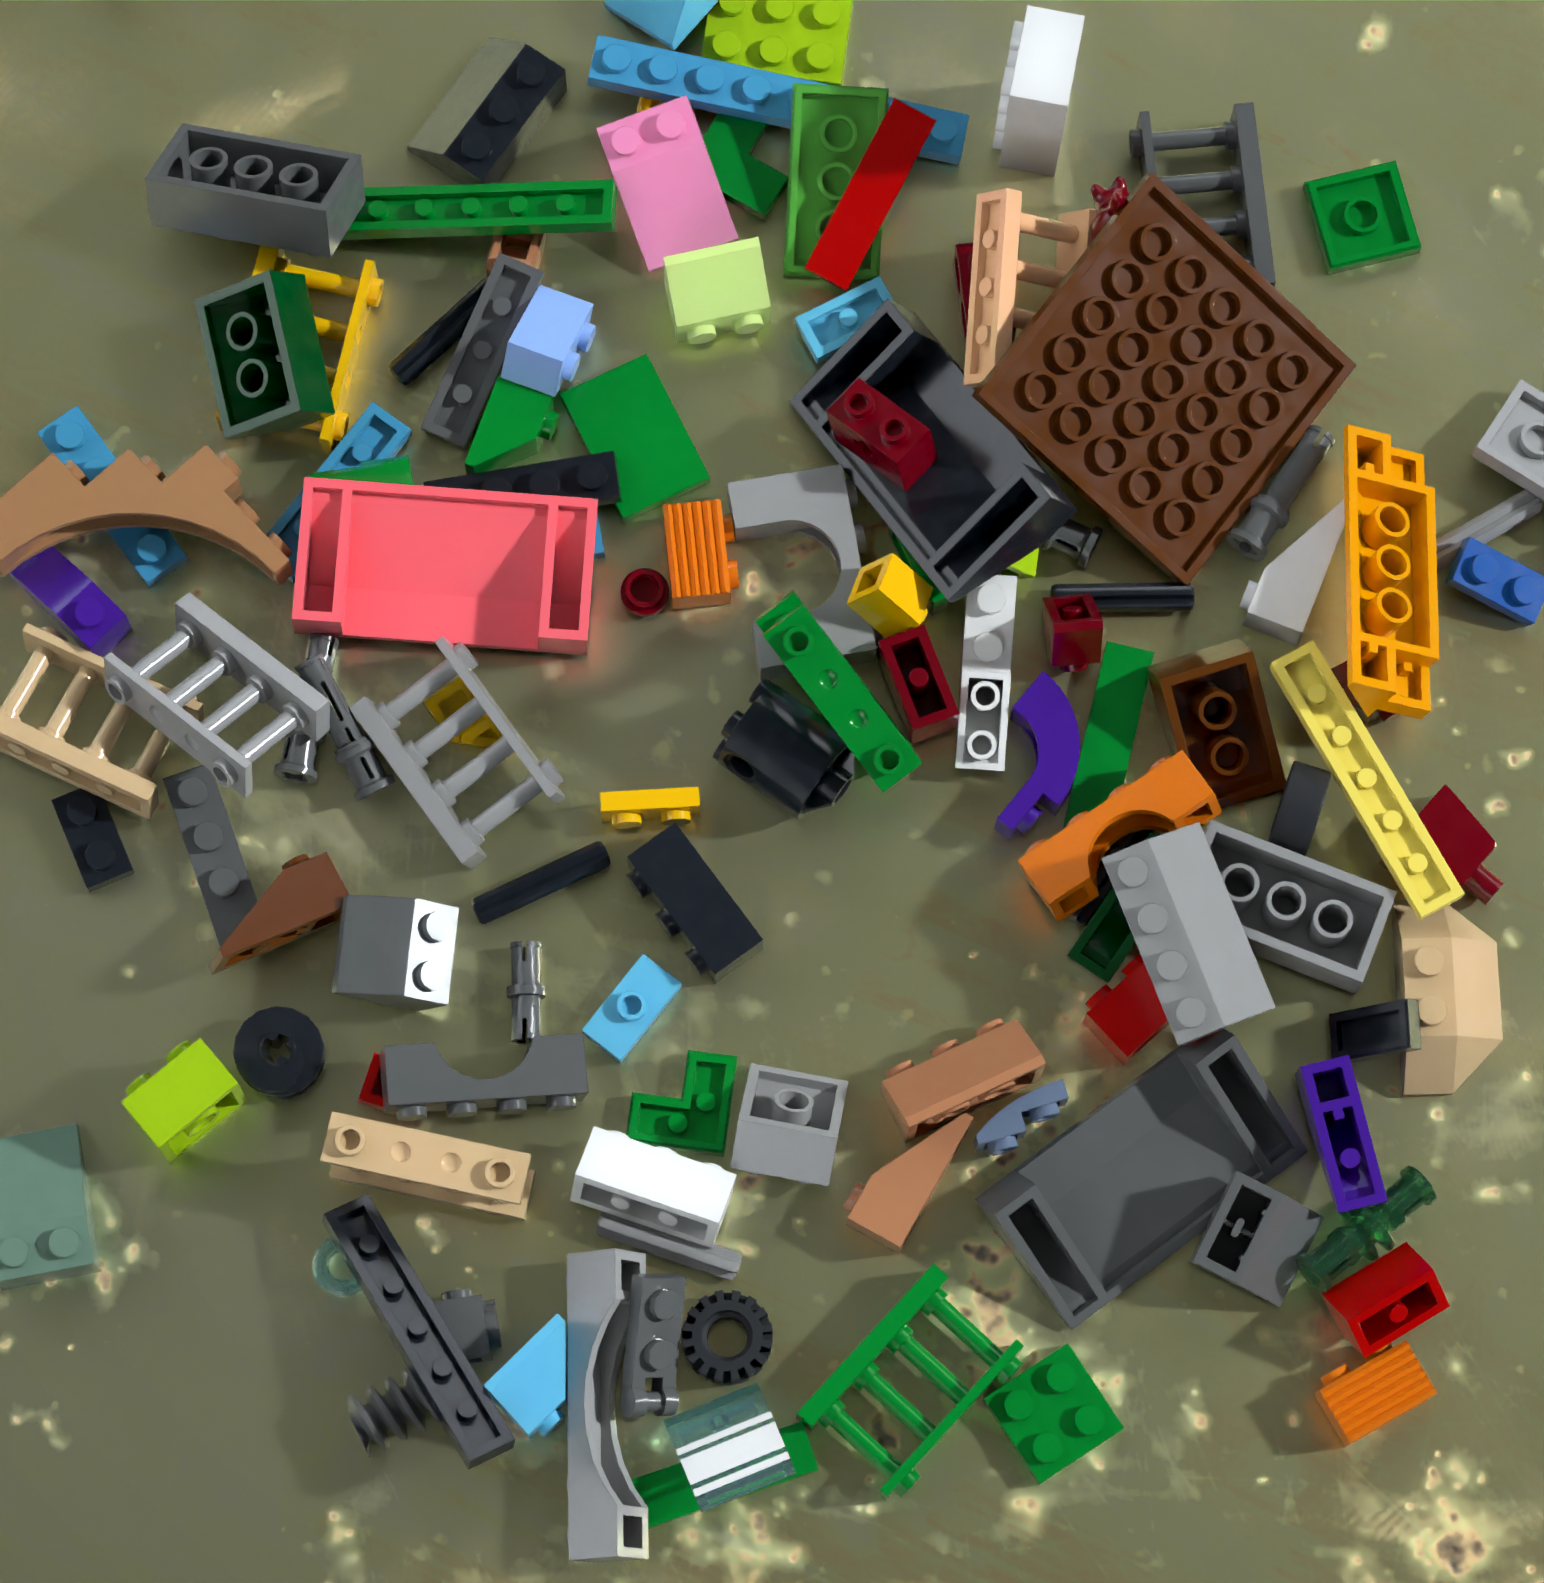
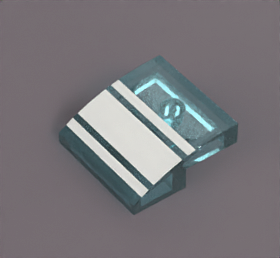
[663,1383,796,1512]

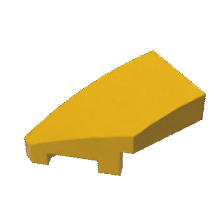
[422,677,503,748]

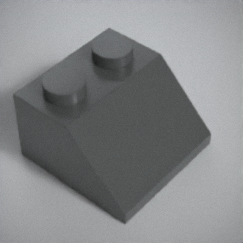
[332,894,459,1011]

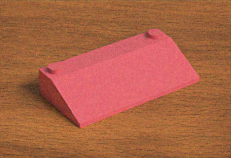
[292,477,598,655]

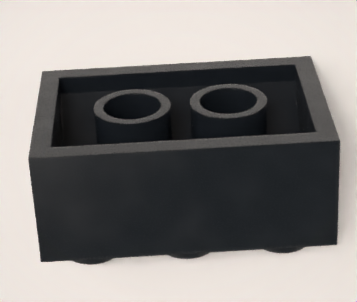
[407,37,567,184]

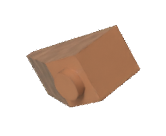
[843,1112,974,1254]

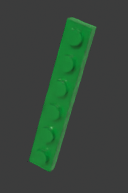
[342,179,617,240]

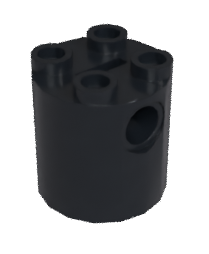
[713,678,855,820]

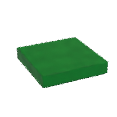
[1302,160,1422,275]

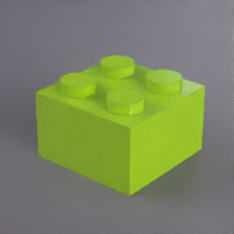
[121,1038,248,1164]

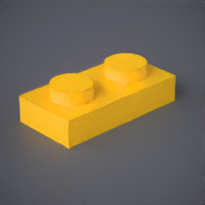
[600,787,700,829]

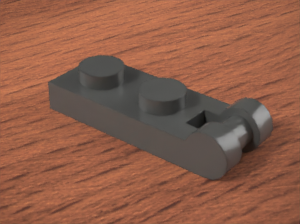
[620,1273,686,1417]

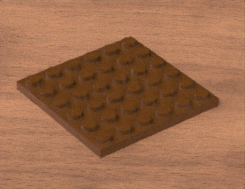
[971,173,1356,586]

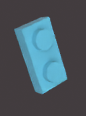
[795,276,894,364]

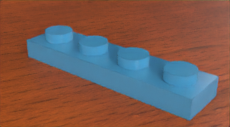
[266,401,412,584]
[37,406,189,588]

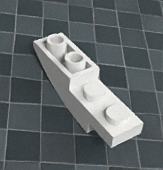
[955,575,1017,771]

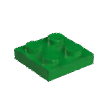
[983,1343,1124,1485]

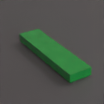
[1063,641,1154,829]
[631,1421,819,1529]

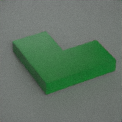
[703,113,788,221]
[626,1050,737,1157]

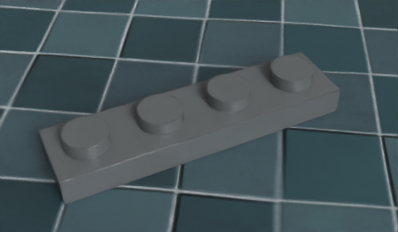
[421,252,544,450]
[163,765,258,947]

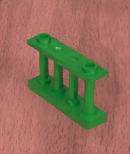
[754,590,923,793]
[796,1264,1024,1501]

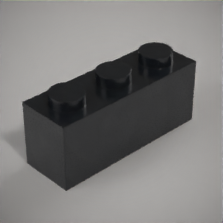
[625,823,763,984]

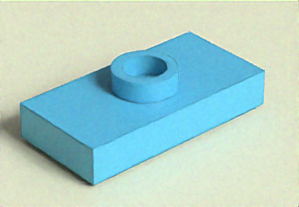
[581,954,682,1063]

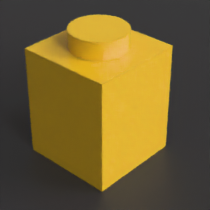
[846,553,933,638]

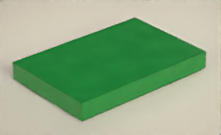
[560,353,710,523]

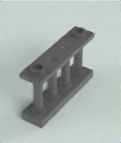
[1129,102,1276,286]

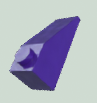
[8,546,133,657]
[1295,1055,1388,1214]

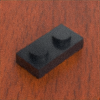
[51,788,135,893]

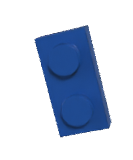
[1444,537,1544,626]

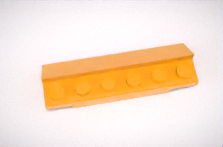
[1343,424,1439,719]

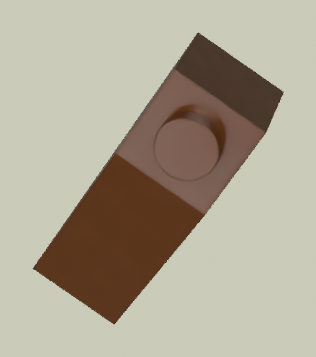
[208,852,349,975]

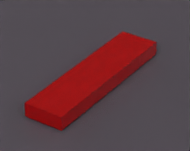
[804,98,937,292]

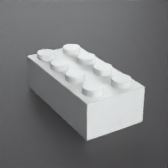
[992,5,1085,177]

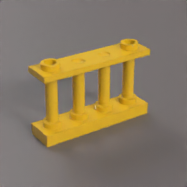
[215,245,384,455]

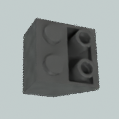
[1189,1171,1324,1307]

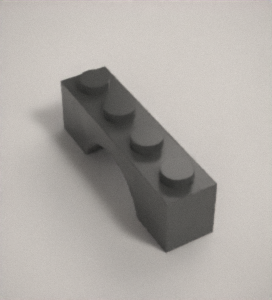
[379,1033,589,1121]

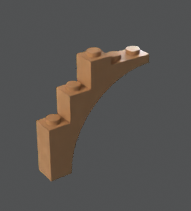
[0,444,294,586]

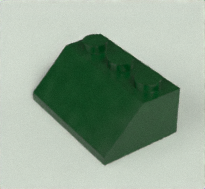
[194,270,335,440]

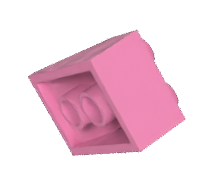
[596,95,739,273]

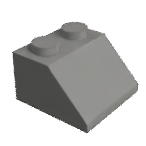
[730,1063,849,1186]

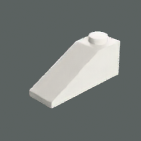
[1239,499,1345,646]

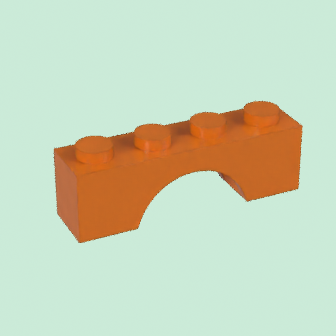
[1018,750,1222,923]

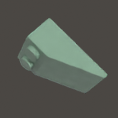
[0,1124,102,1290]

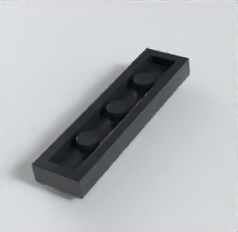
[423,451,622,506]

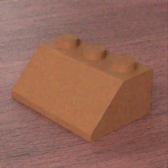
[880,1018,1046,1144]

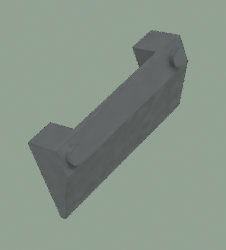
[975,1029,1308,1330]

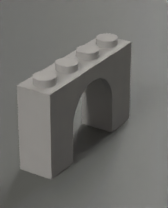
[727,464,884,681]

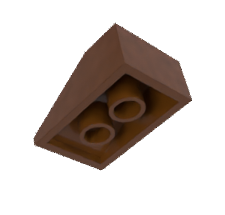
[1146,638,1286,808]

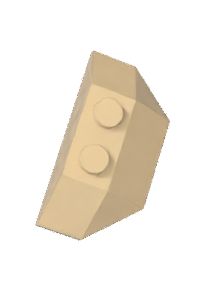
[1391,900,1503,1096]

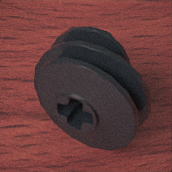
[233,1006,325,1099]

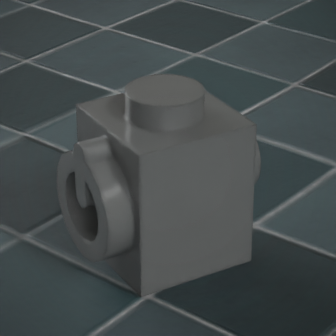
[433,1289,502,1364]

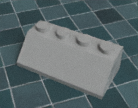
[1101,822,1276,1045]

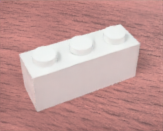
[570,1126,737,1248]

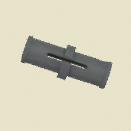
[507,940,546,1044]

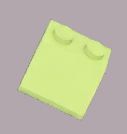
[663,237,771,344]

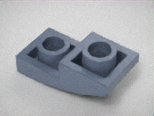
[973,1079,1069,1156]

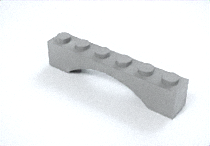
[565,1248,649,1563]

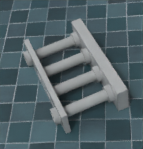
[104,592,330,798]
[349,636,566,869]

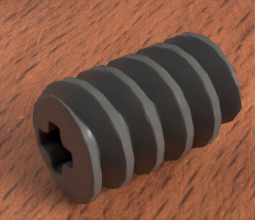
[347,1368,440,1458]

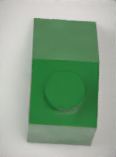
[464,376,559,475]

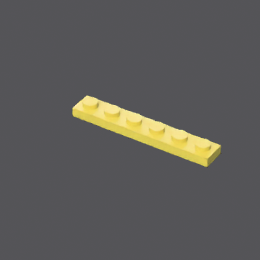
[1269,640,1465,921]

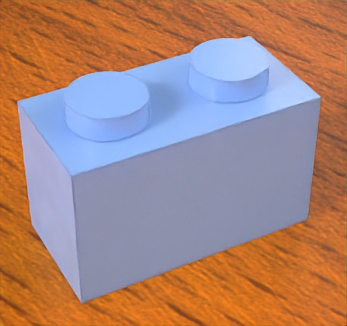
[501,285,596,397]

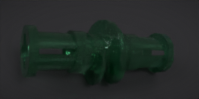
[1295,1165,1437,1293]

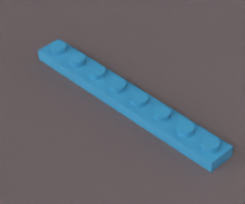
[587,35,969,165]

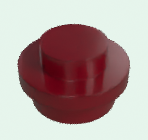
[620,568,669,617]

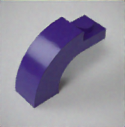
[994,671,1080,841]

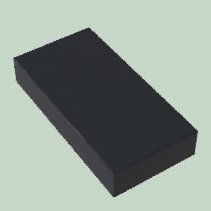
[1329,998,1422,1063]

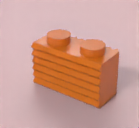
[663,499,739,609]
[1314,1340,1437,1447]

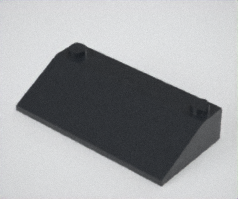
[789,299,1078,603]

